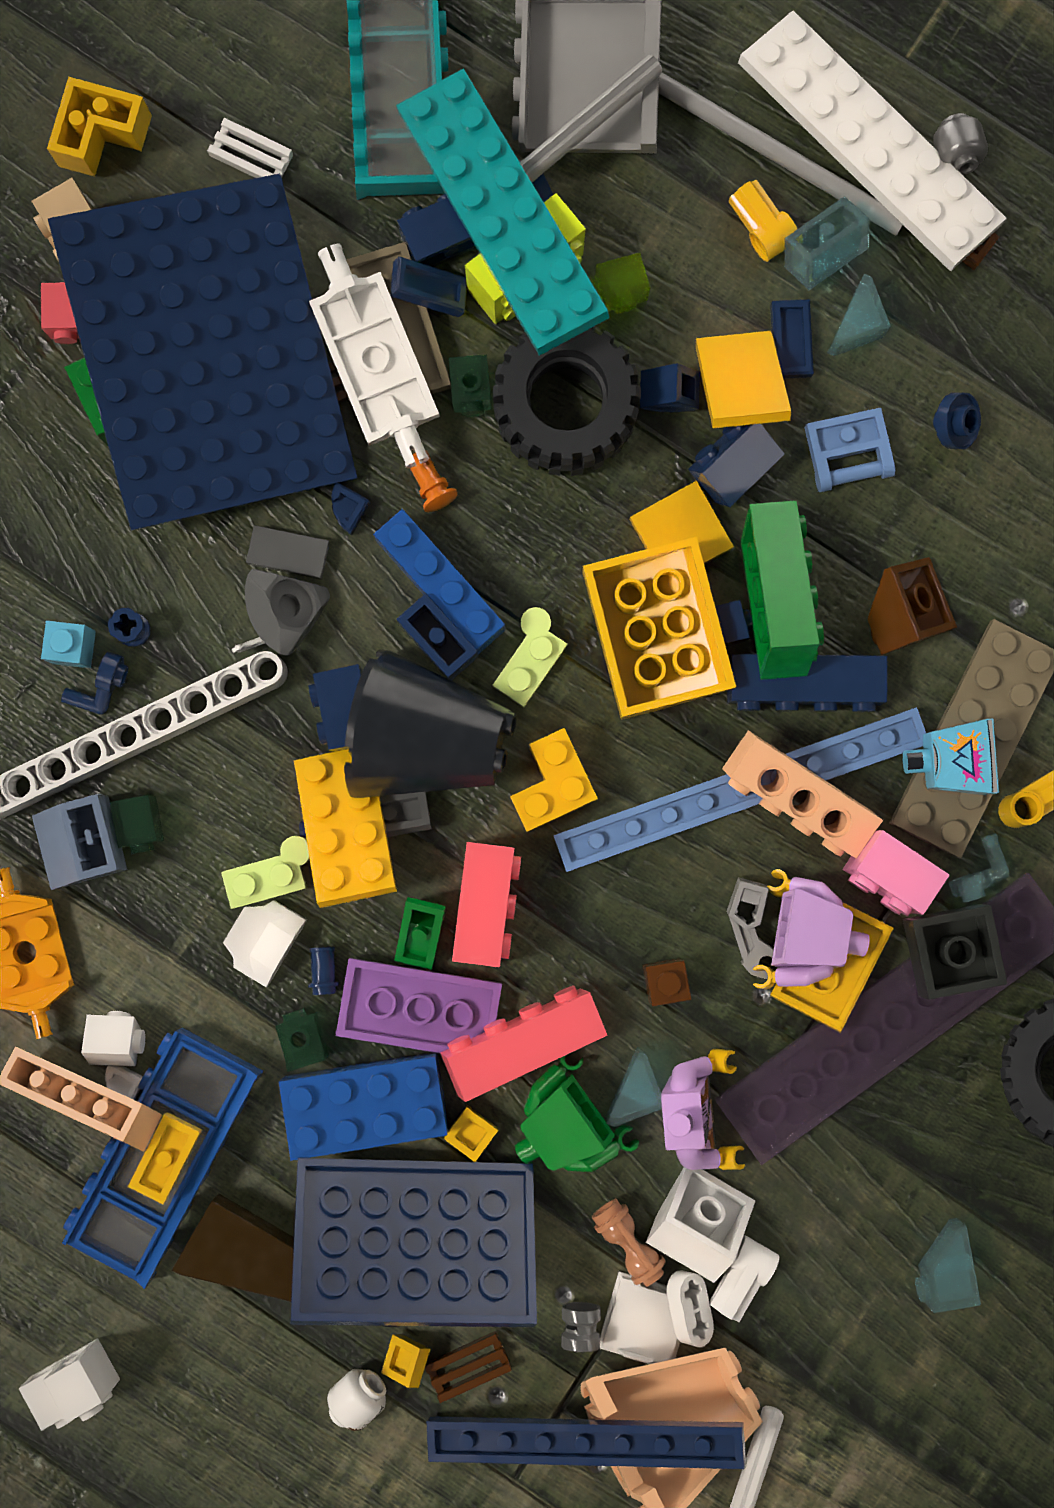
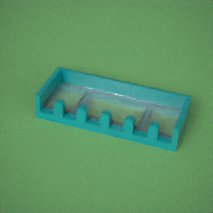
[346,0,448,200]

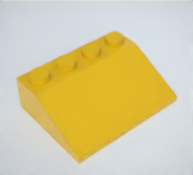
[583,536,736,720]

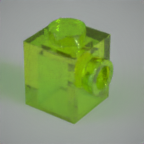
[590,252,651,313]

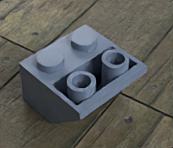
[32,794,128,890]

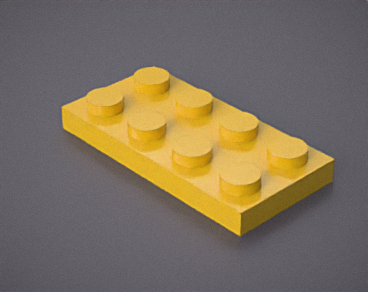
[294,749,397,908]

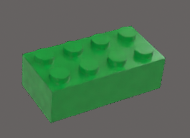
[740,501,824,680]

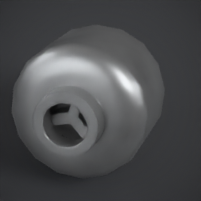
[933,113,988,175]

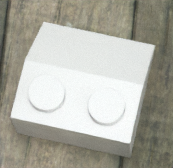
[646,1167,755,1283]

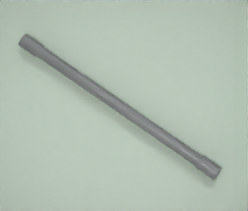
[659,73,903,236]

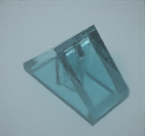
[827,274,891,356]
[605,1047,662,1127]

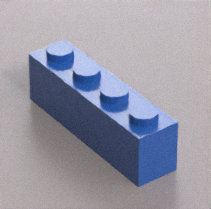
[373,509,506,654]

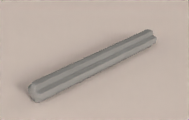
[520,54,662,182]

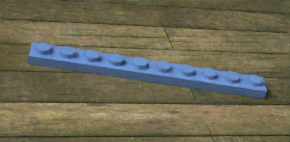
[553,708,926,872]

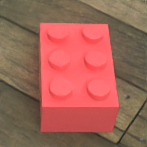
[452,842,521,967]

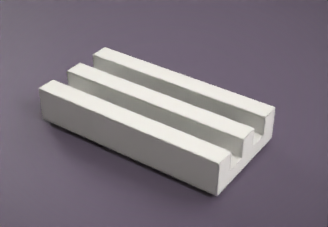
[207,118,293,178]

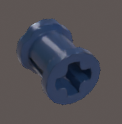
[108,608,151,647]

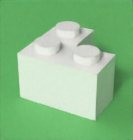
[19,1338,120,1431]

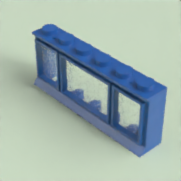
[62,1028,263,1289]

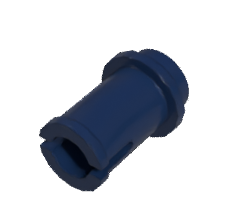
[308,947,339,995]

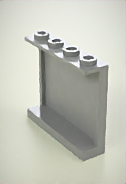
[512,0,662,153]

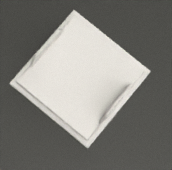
[600,1271,680,1364]

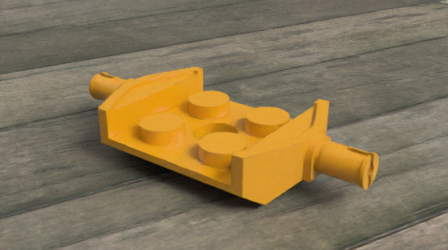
[0,867,74,1039]

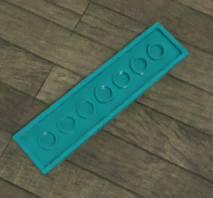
[396,68,609,356]

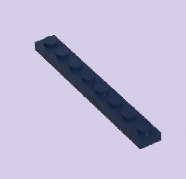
[426,1417,746,1469]

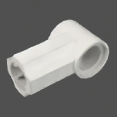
[709,1235,779,1322]

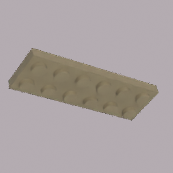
[889,619,1054,858]

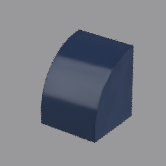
[640,363,700,412]

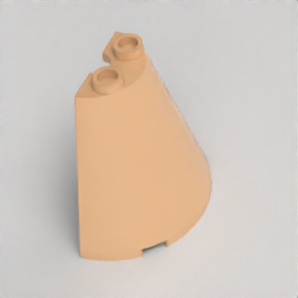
[581,1348,763,1508]

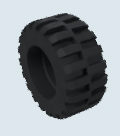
[493,326,641,476]
[1000,999,1054,1148]

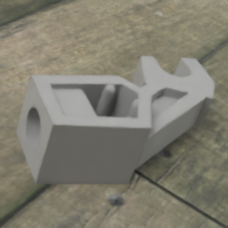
[726,877,774,979]

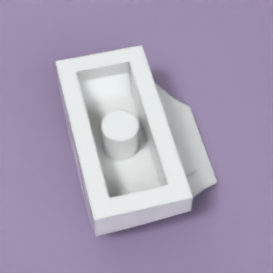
[223,900,307,987]

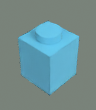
[41,621,96,668]

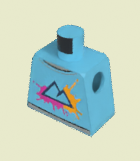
[903,719,999,795]

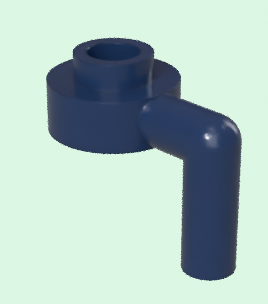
[61,651,129,715]

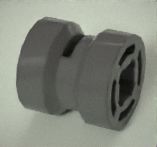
[561,1302,601,1352]

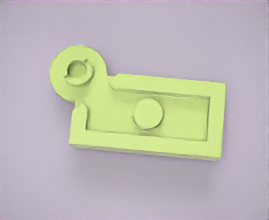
[492,607,567,708]
[221,836,310,909]

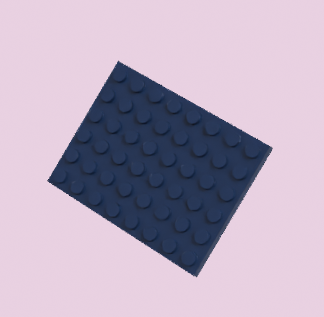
[48,173,357,531]

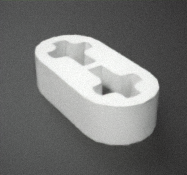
[667,1270,714,1348]

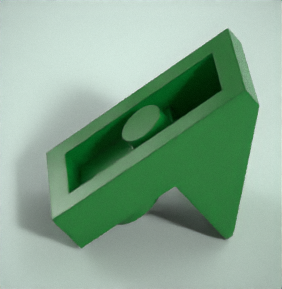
[394,897,446,970]

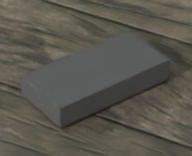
[246,525,330,580]

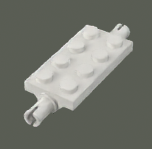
[309,244,440,468]

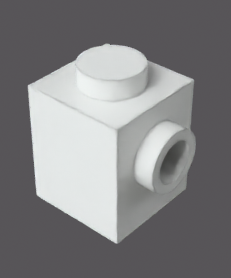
[81,1011,145,1066]

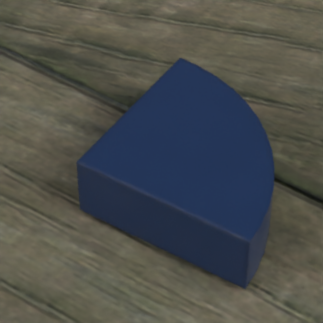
[331,483,370,535]

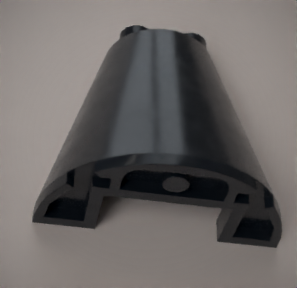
[344,649,517,798]

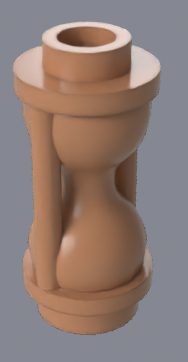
[592,1198,666,1287]

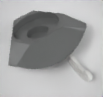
[232,569,330,656]

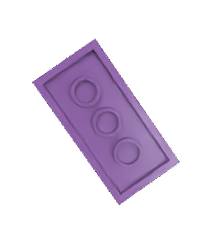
[336,958,502,1053]

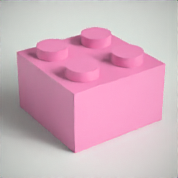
[842,830,949,916]

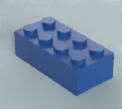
[279,1052,449,1161]

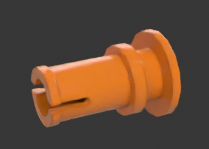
[410,450,458,513]

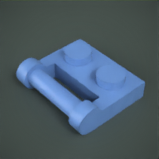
[804,408,895,493]

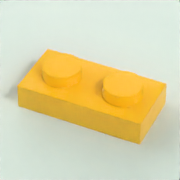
[128,1112,202,1205]

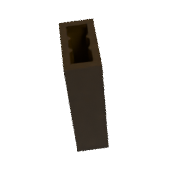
[172,1193,294,1302]

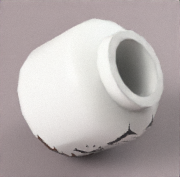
[327,1369,386,1431]

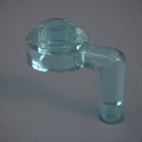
[948,833,1009,902]

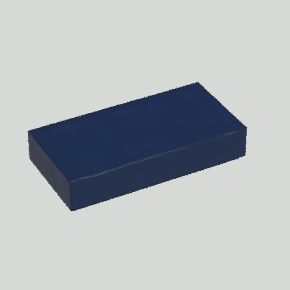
[390,256,467,317]
[770,299,814,379]

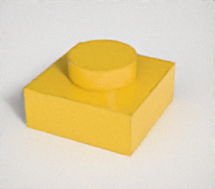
[444,1105,498,1162]
[381,1334,430,1388]

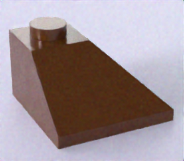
[868,557,957,655]

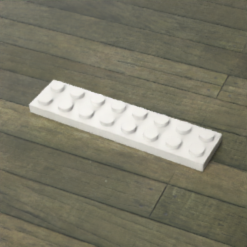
[738,11,1006,271]

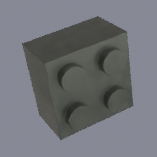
[903,904,1007,1000]

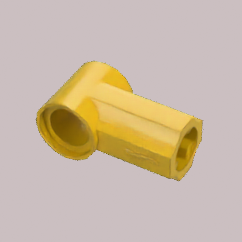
[729,180,800,262]
[998,770,1054,828]

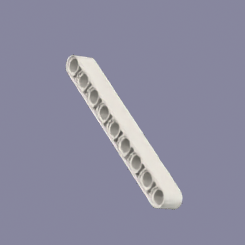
[0,651,288,820]

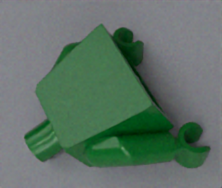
[515,1056,639,1172]

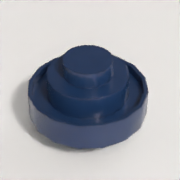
[933,392,981,449]

